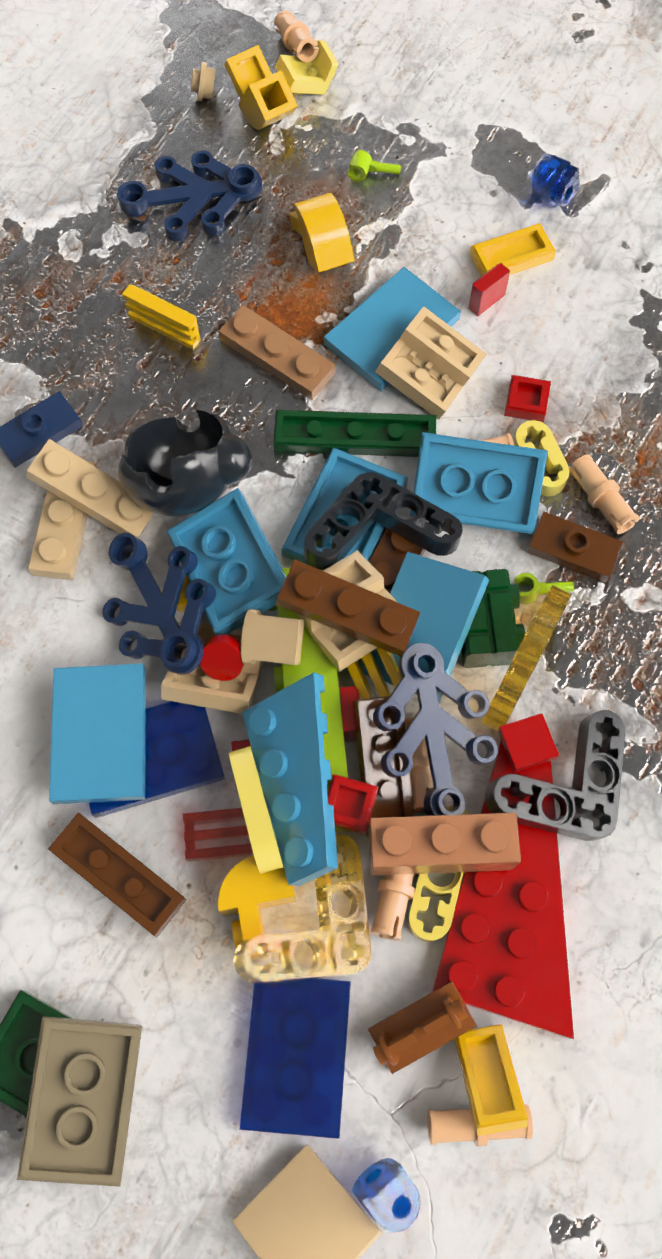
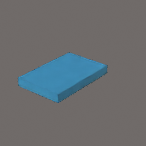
[324,267,461,391]
[409,432,548,534]
[281,448,408,565]
[166,488,287,635]
[361,552,489,703]
[49,663,146,804]

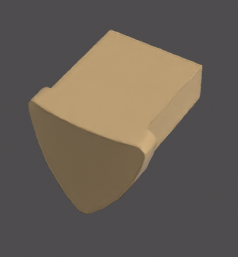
[241,609,305,665]

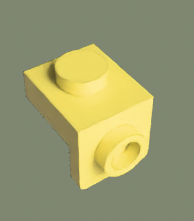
[275,40,338,95]

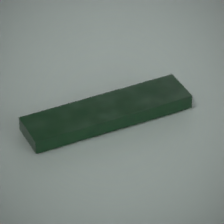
[273,410,436,457]

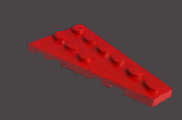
[432,739,574,1039]

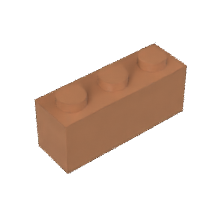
[368,813,521,876]

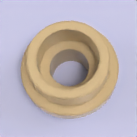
[190,62,215,102]

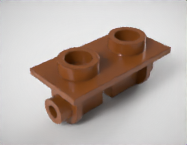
[368,981,477,1074]

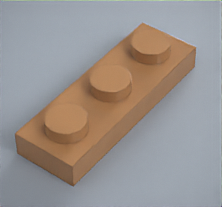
[219,305,336,400]

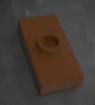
[527,511,623,583]

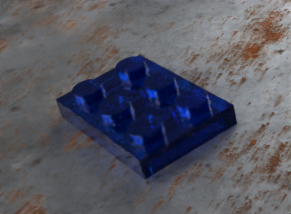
[89,701,226,819]
[239,973,351,1139]

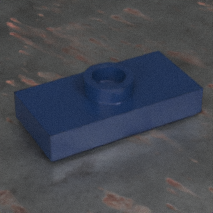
[0,391,83,468]

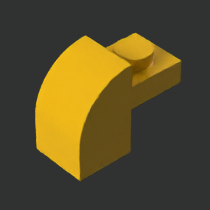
[224,45,298,130]
[289,193,355,272]
[218,855,296,960]

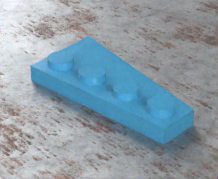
[242,672,338,886]

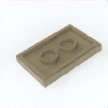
[17,1016,142,1187]

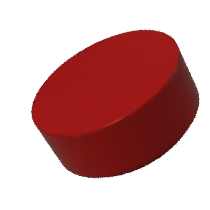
[200,635,245,681]

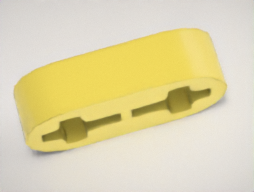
[514,420,569,497]

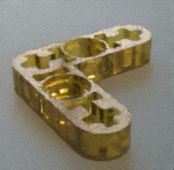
[481,585,572,732]
[234,833,371,984]

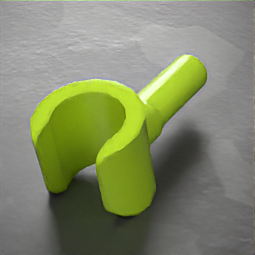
[347,150,401,182]
[514,573,574,604]

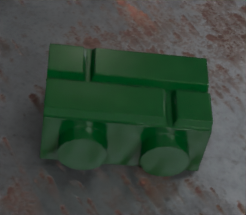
[461,569,526,668]

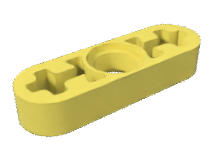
[229,746,284,874]
[408,806,468,942]

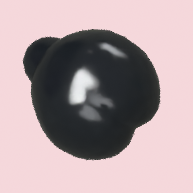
[118,410,252,517]

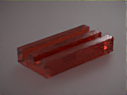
[183,808,254,862]

